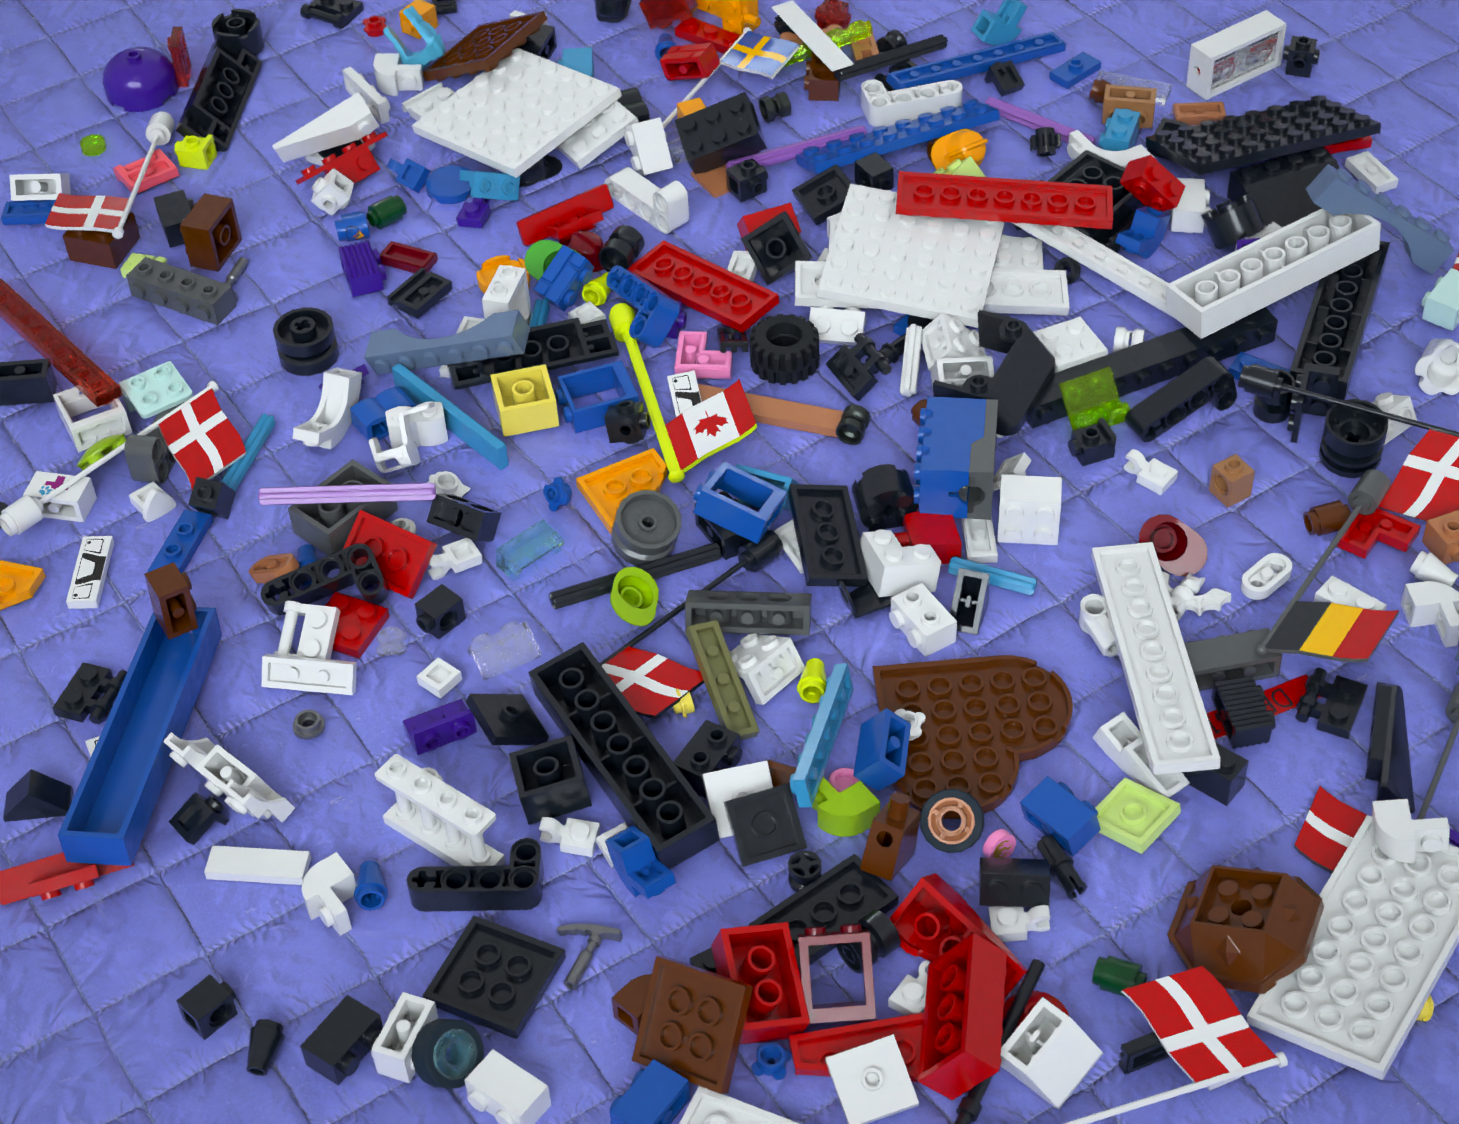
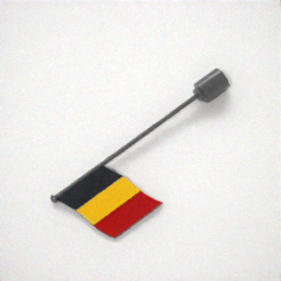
[1255,469,1399,662]

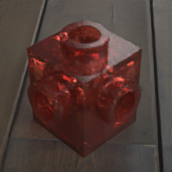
[815,0,851,39]

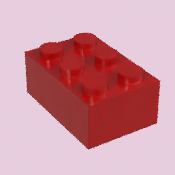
[711,922,810,1045]

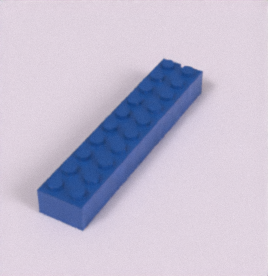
[58,607,222,866]

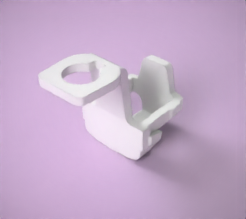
[369,402,435,473]

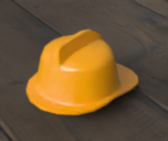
[931,129,988,170]

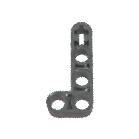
[124,403,183,484]

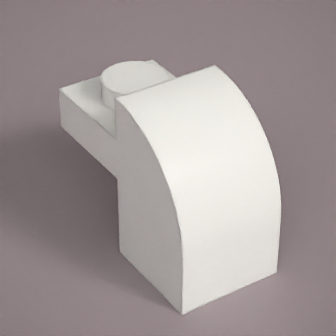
[373,53,424,96]
[1400,581,1459,647]
[1372,799,1450,863]
[302,852,356,936]

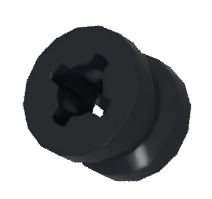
[876,30,907,53]
[788,851,822,892]

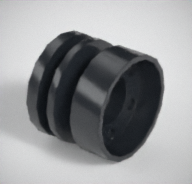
[1319,399,1388,478]

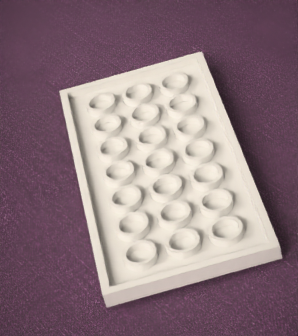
[1247,815,1459,1080]

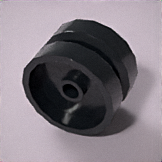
[273,307,339,376]

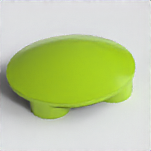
[77,433,126,471]

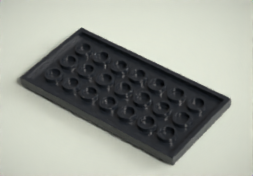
[1146,95,1381,175]

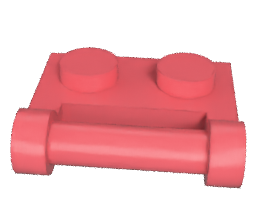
[113,149,179,193]

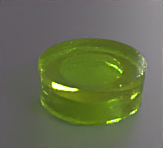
[80,134,107,156]

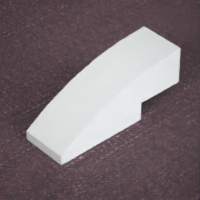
[1093,712,1190,798]

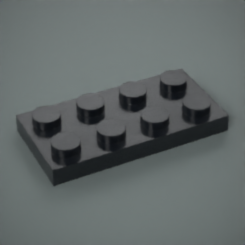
[787,484,868,587]
[748,853,899,972]

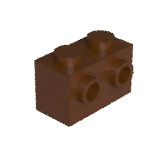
[144,562,198,640]

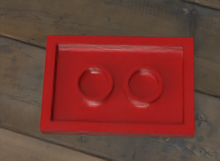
[343,510,437,599]

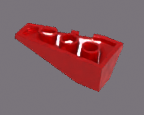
[889,873,1028,998]

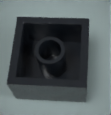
[509,735,592,825]

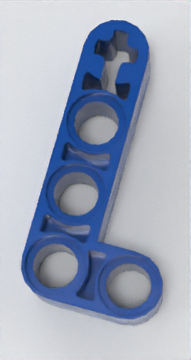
[606,265,680,348]

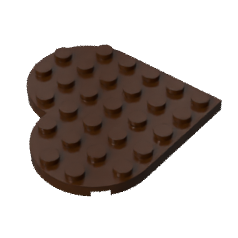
[872,655,1073,819]

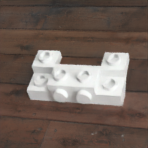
[163,732,295,823]

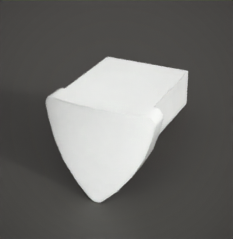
[129,481,176,522]

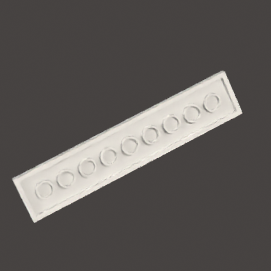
[795,261,1070,316]
[1091,542,1221,775]

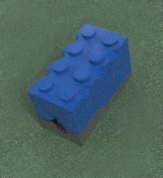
[914,396,998,520]

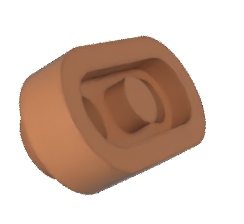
[249,553,300,584]

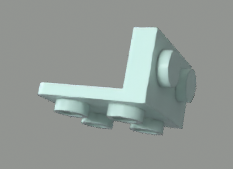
[119,361,193,419]

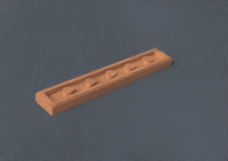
[698,384,843,438]

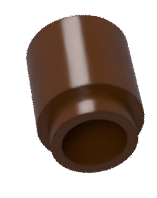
[1303,500,1351,536]

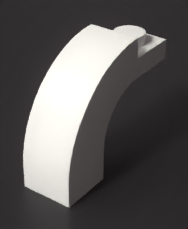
[1067,130,1155,168]
[293,367,362,449]

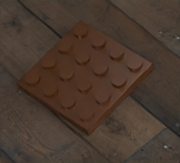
[422,11,548,82]

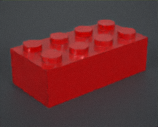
[918,933,1007,1100]

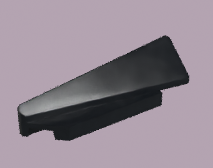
[1365,682,1415,813]

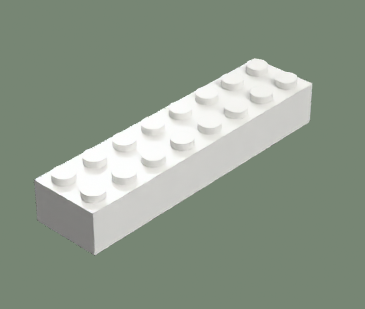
[1166,208,1381,339]

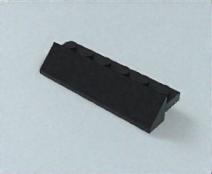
[175,39,262,152]
[447,317,619,390]

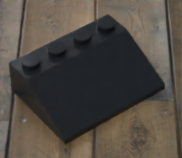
[1227,147,1339,228]
[1048,150,1145,243]

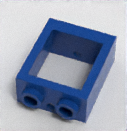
[554,360,639,433]
[693,461,787,544]

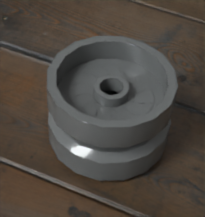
[611,490,681,566]

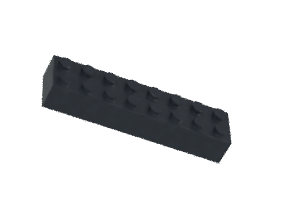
[1290,241,1390,400]
[528,642,720,869]

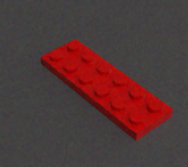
[627,240,780,333]

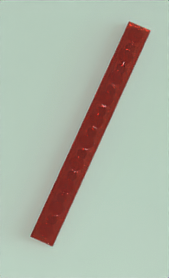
[0,278,123,407]

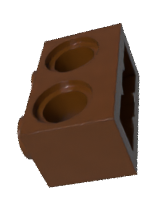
[804,51,840,101]

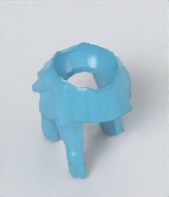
[383,6,446,70]

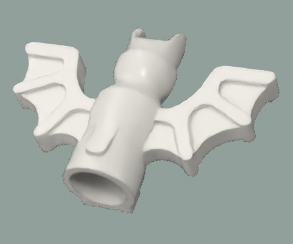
[1162,572,1231,621]

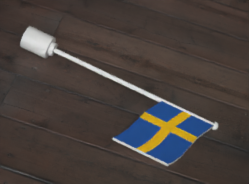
[630,27,799,154]

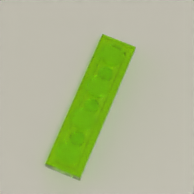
[784,20,873,67]

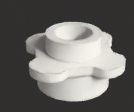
[894,709,926,741]

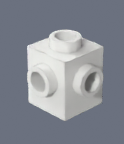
[311,168,354,216]

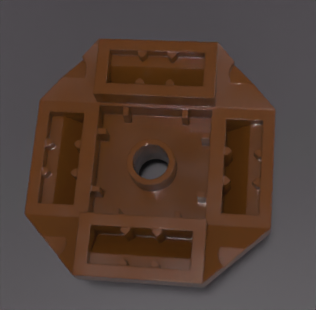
[1167,865,1324,994]

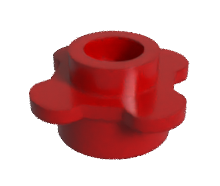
[363,16,387,37]

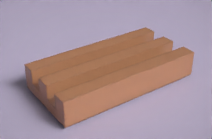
[1172,102,1226,125]

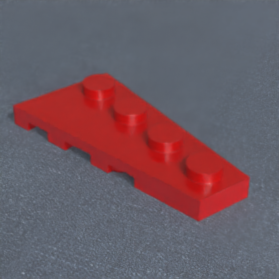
[789,1012,924,1082]

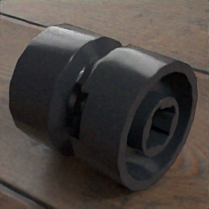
[598,225,645,272]
[1253,369,1295,424]
[835,909,901,974]

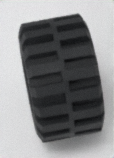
[749,314,820,385]

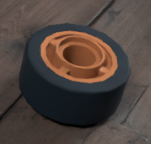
[920,789,985,853]

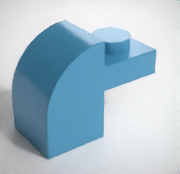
[971,0,1028,46]

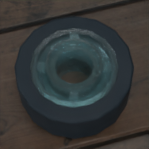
[412,1019,484,1089]

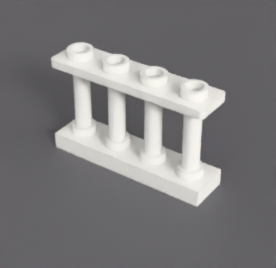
[375,754,506,866]

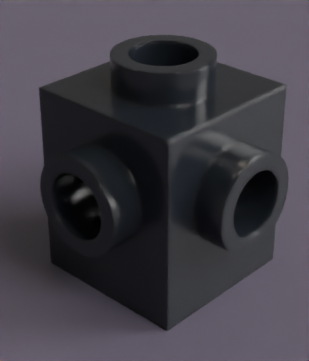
[1283,36,1320,78]
[726,158,768,202]
[604,400,650,444]

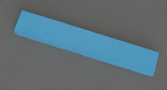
[392,363,509,470]

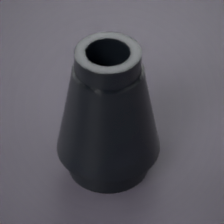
[246,1019,285,1076]

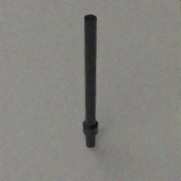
[954,959,1045,1124]

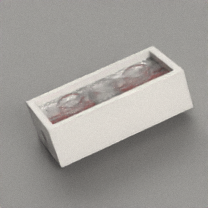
[1186,10,1287,100]

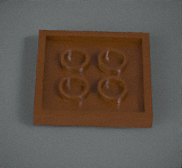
[632,956,753,1094]

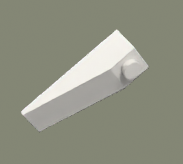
[272,92,380,163]

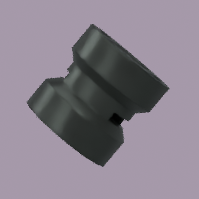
[759,91,791,122]
[836,405,871,445]

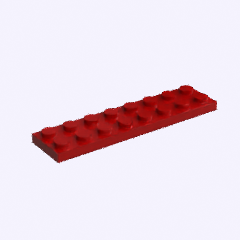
[896,171,1113,229]

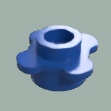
[543,477,572,511]
[752,1043,791,1080]

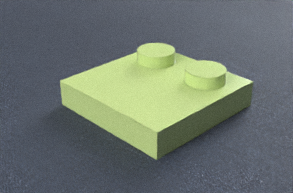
[1095,777,1181,854]

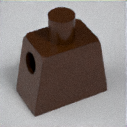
[860,793,921,881]

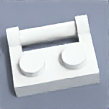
[274,601,340,660]

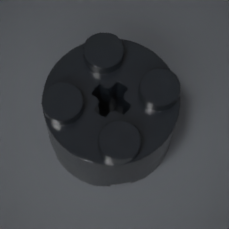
[211,9,264,56]
[1201,192,1265,249]
[852,464,918,532]

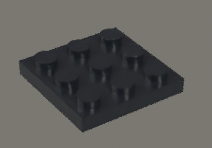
[423,915,566,1039]

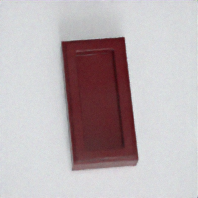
[379,241,438,273]

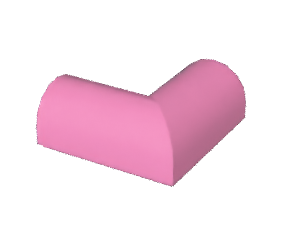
[674,331,733,380]

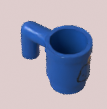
[334,211,370,242]

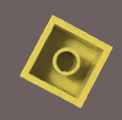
[490,364,559,437]

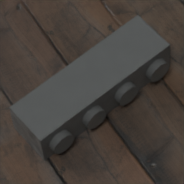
[1184,628,1282,691]

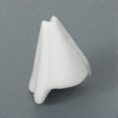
[1415,339,1459,395]

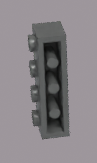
[126,257,236,325]

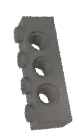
[685,590,812,635]

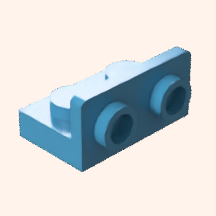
[460,170,520,201]

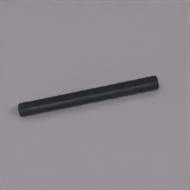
[833,34,948,81]
[549,542,721,609]

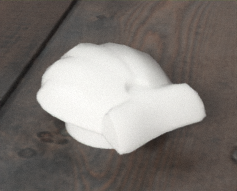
[427,471,471,497]

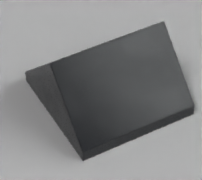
[741,211,812,285]

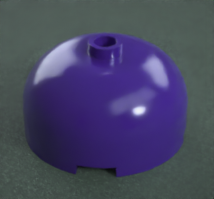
[102,47,179,112]

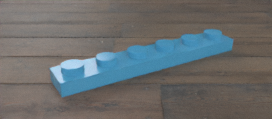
[790,663,854,807]

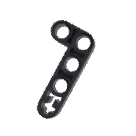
[1125,356,1237,442]
[260,543,389,615]
[406,838,544,912]

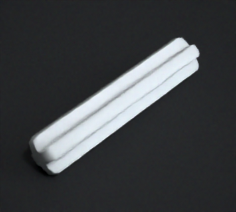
[900,324,923,398]

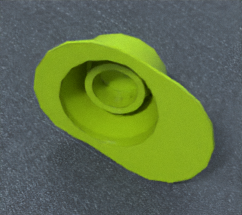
[610,567,659,626]

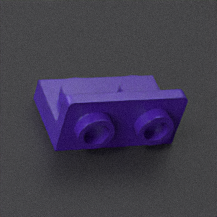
[403,698,477,755]

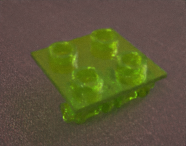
[1059,366,1130,431]

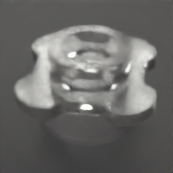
[376,627,407,656]

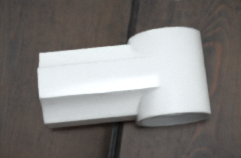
[1079,594,1119,658]

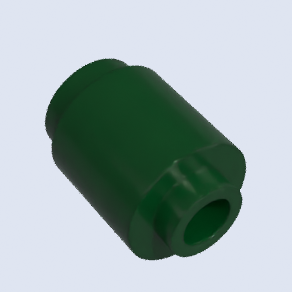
[366,195,407,229]
[1092,955,1148,997]

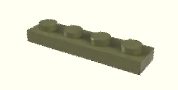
[686,620,760,740]

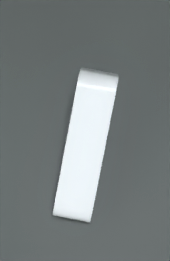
[861,79,963,127]
[604,167,689,234]

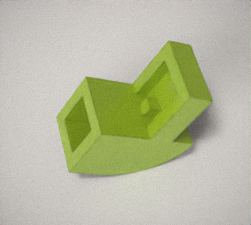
[812,777,880,837]

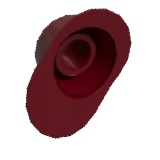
[559,231,604,273]
[1139,514,1208,576]

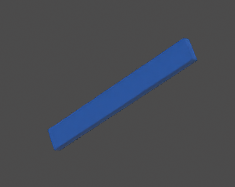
[886,31,1066,90]

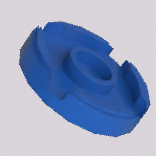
[425,166,471,204]

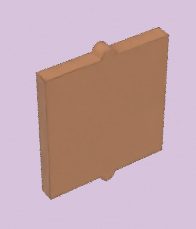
[691,165,729,198]

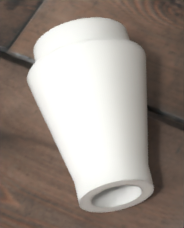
[1409,551,1459,587]

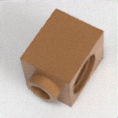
[1209,454,1255,508]

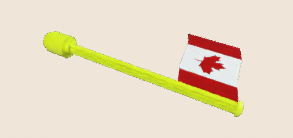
[609,303,757,483]

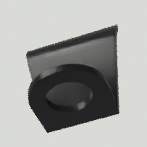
[837,580,893,618]

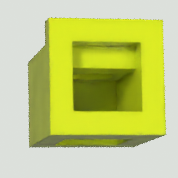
[174,134,217,170]

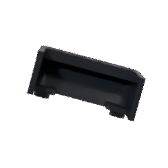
[933,310,1056,436]

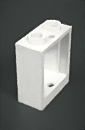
[482,265,532,325]
[53,376,132,453]

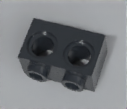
[427,494,501,541]

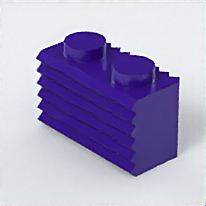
[338,240,387,297]

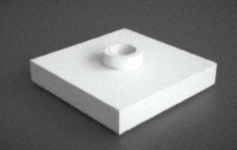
[702,760,773,839]
[825,1034,919,1124]

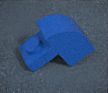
[1115,206,1171,259]
[605,825,676,899]

